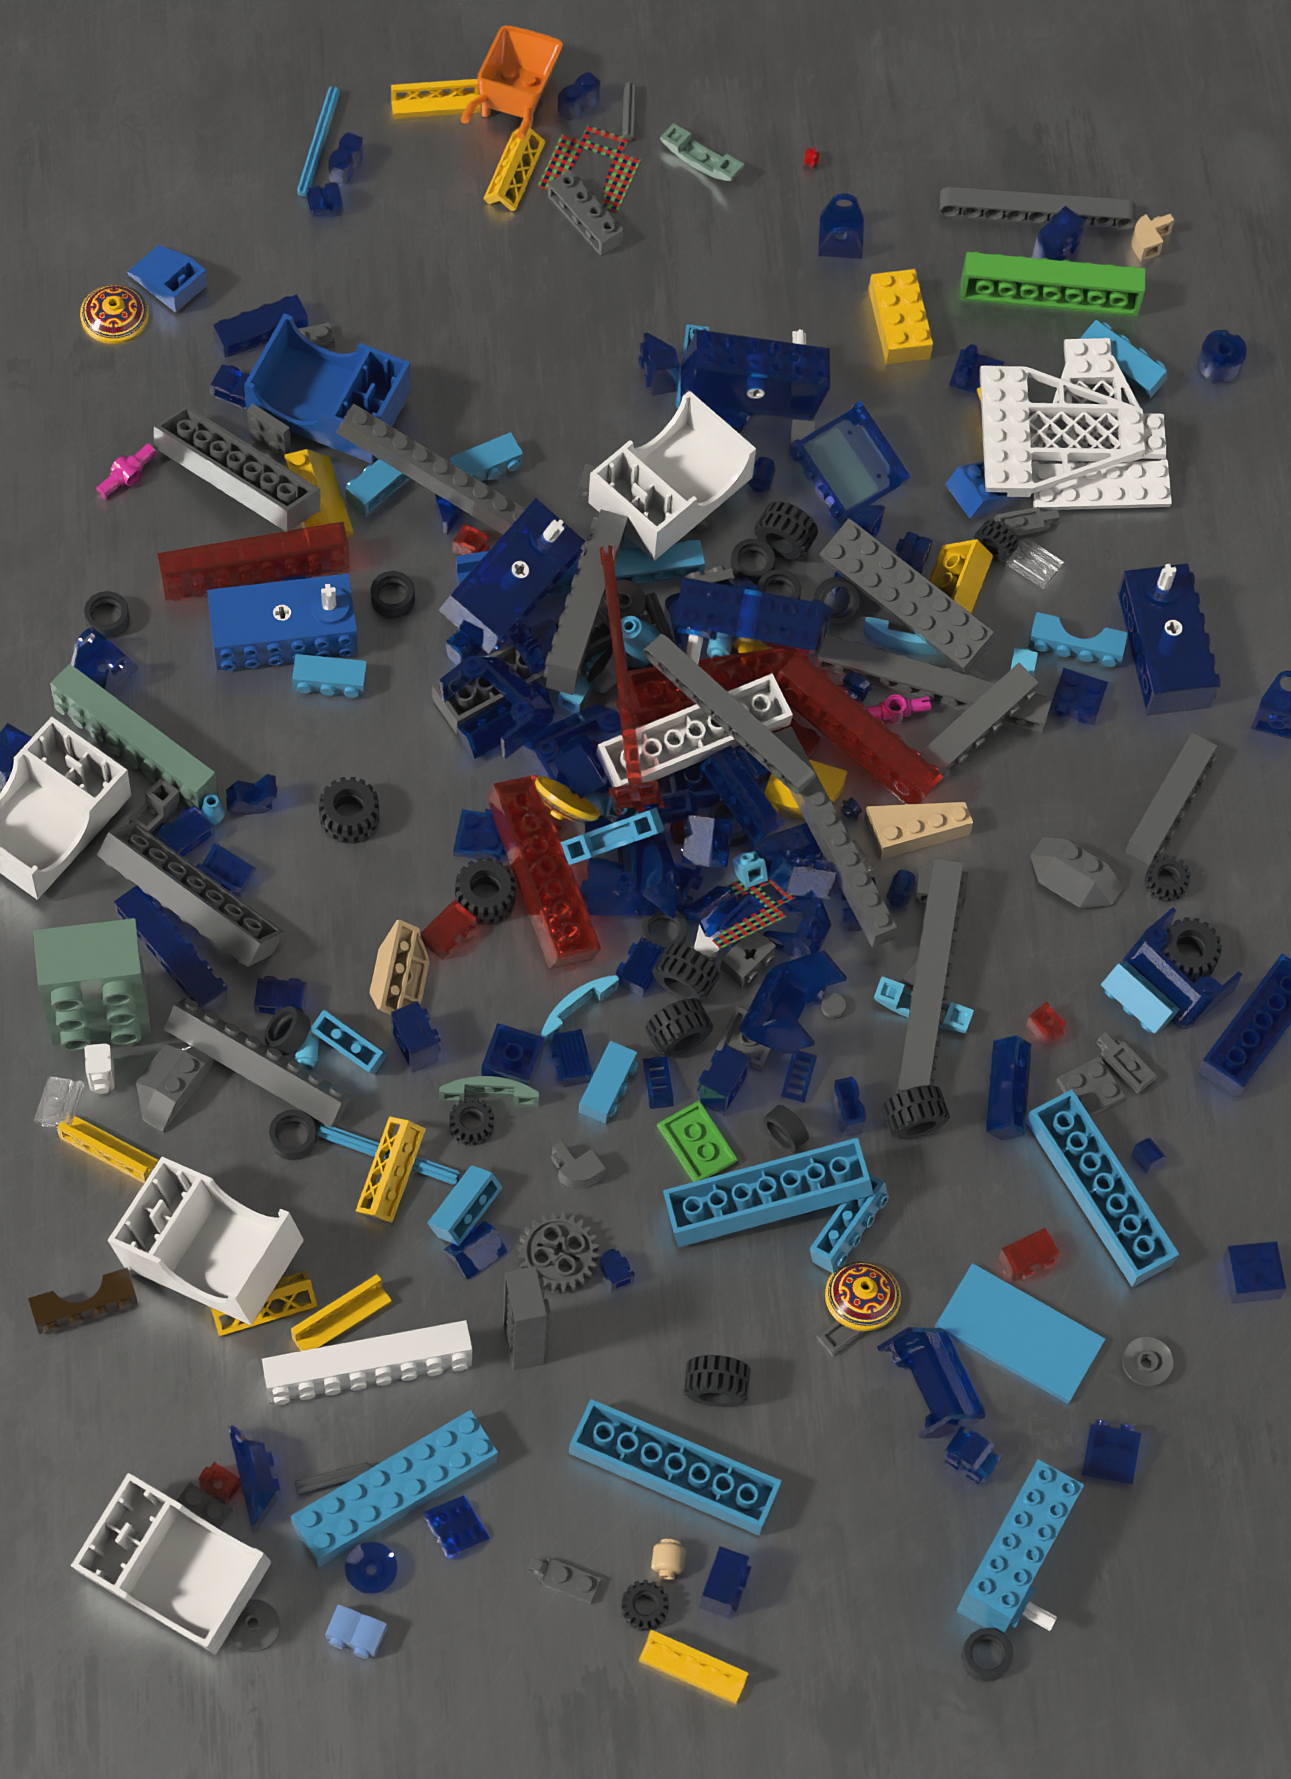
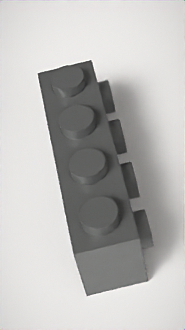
[548,170,624,256]

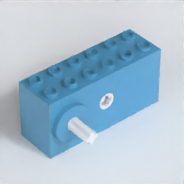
[957,1459,1084,1634]

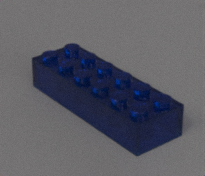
[1198,953,1291,1099]

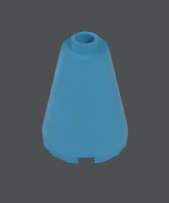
[616,616,660,668]

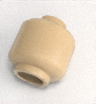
[651,1539,687,1580]

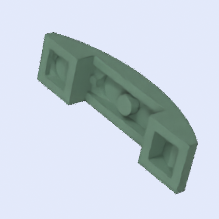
[660,123,744,181]
[439,1076,539,1107]

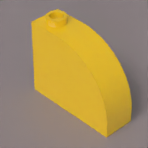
[761,759,848,819]

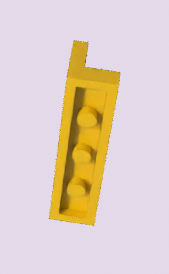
[391,79,481,119]
[484,127,545,211]
[57,1114,159,1183]
[356,1117,426,1223]
[210,1270,317,1336]
[291,1274,392,1351]
[639,1630,748,1704]

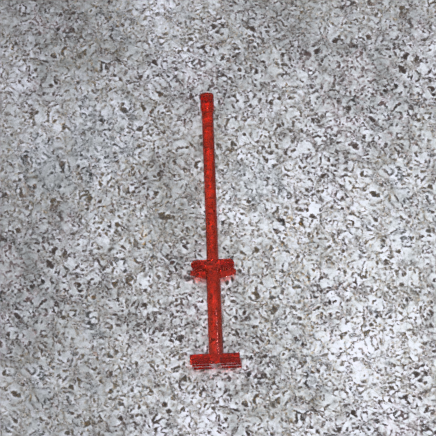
[599,545,665,815]

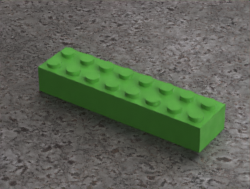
[960,252,1145,316]

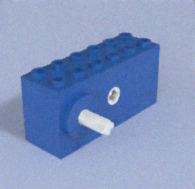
[207,574,358,671]

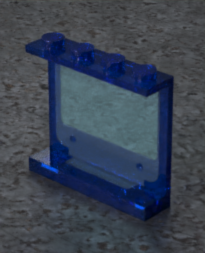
[789,401,911,524]

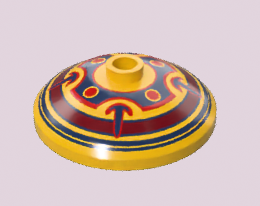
[80,284,149,344]
[535,776,600,822]
[825,1261,901,1331]

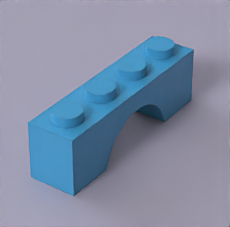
[1028,612,1128,667]
[561,808,665,865]

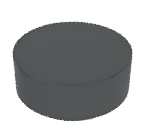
[821,993,846,1019]

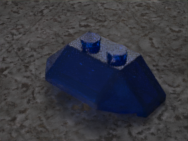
[228,1425,280,1532]

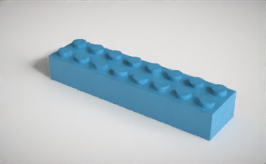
[1026,1089,1179,1287]
[663,1138,873,1247]
[569,1399,782,1536]
[291,1410,498,1568]

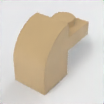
[1132,214,1174,262]

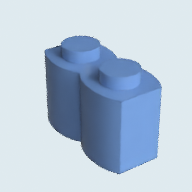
[325,1605,388,1659]

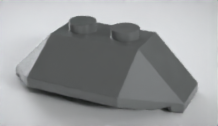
[1030,837,1124,908]
[136,1042,216,1133]

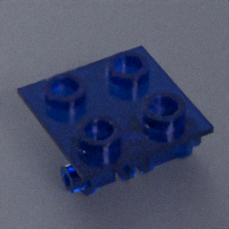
[949,344,1004,395]
[510,619,558,674]
[423,1495,491,1560]

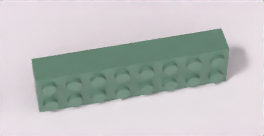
[50,663,218,814]

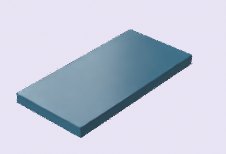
[935,1263,1105,1404]

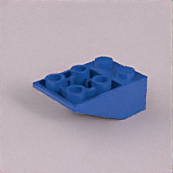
[127,245,207,313]
[945,462,1022,519]

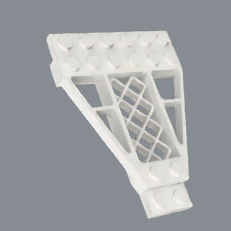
[1032,338,1172,510]
[980,366,1166,497]

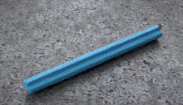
[297,86,340,197]
[317,1123,460,1185]

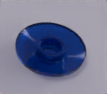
[345,1542,397,1594]

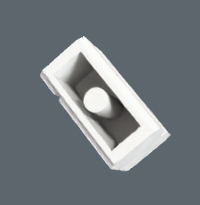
[84,1044,115,1094]

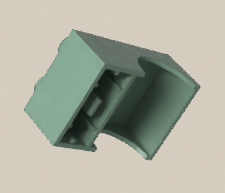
[33,918,152,1051]

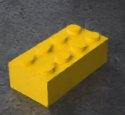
[869,269,933,365]

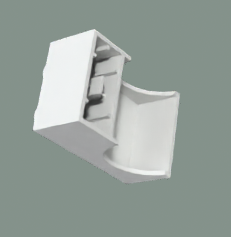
[588,391,756,561]
[0,717,132,900]
[108,1157,304,1325]
[71,1473,272,1655]

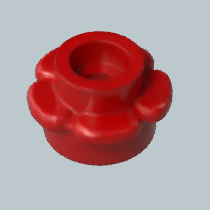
[804,147,820,168]

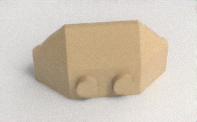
[369,919,430,1018]

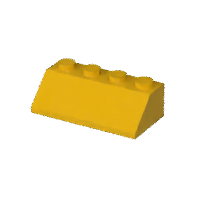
[284,449,354,546]
[929,539,993,613]

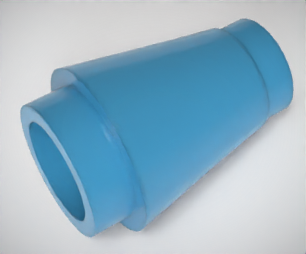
[201,794,225,824]

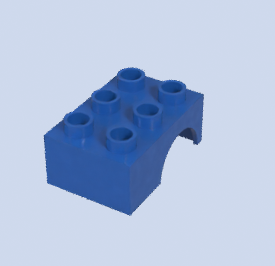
[244,313,411,463]

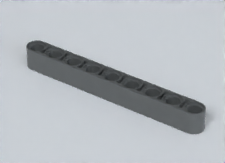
[939,187,1136,229]
[643,634,816,795]

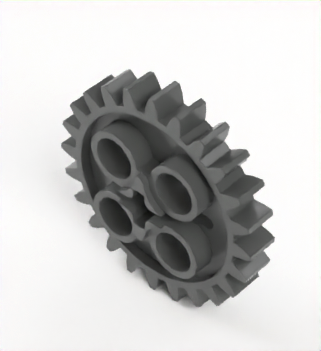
[517,1212,599,1293]

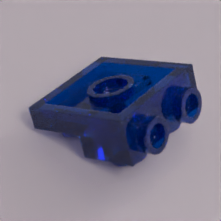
[1049,668,1108,725]
[453,809,513,863]
[1081,1419,1142,1484]

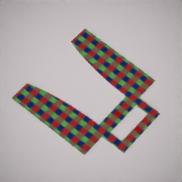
[537,125,641,213]
[680,877,795,949]

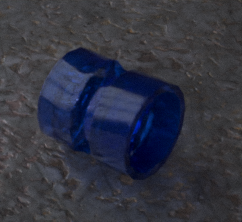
[306,181,343,216]
[828,671,872,716]

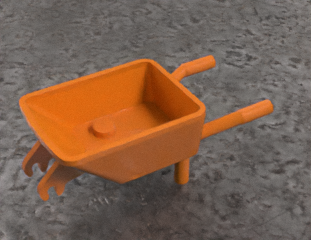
[461,25,563,139]

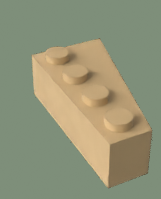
[864,802,973,860]

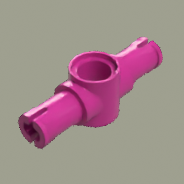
[96,443,157,499]
[858,694,931,724]

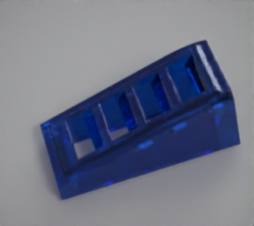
[780,1049,817,1103]
[642,1057,674,1109]

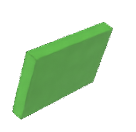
[657,1100,739,1182]

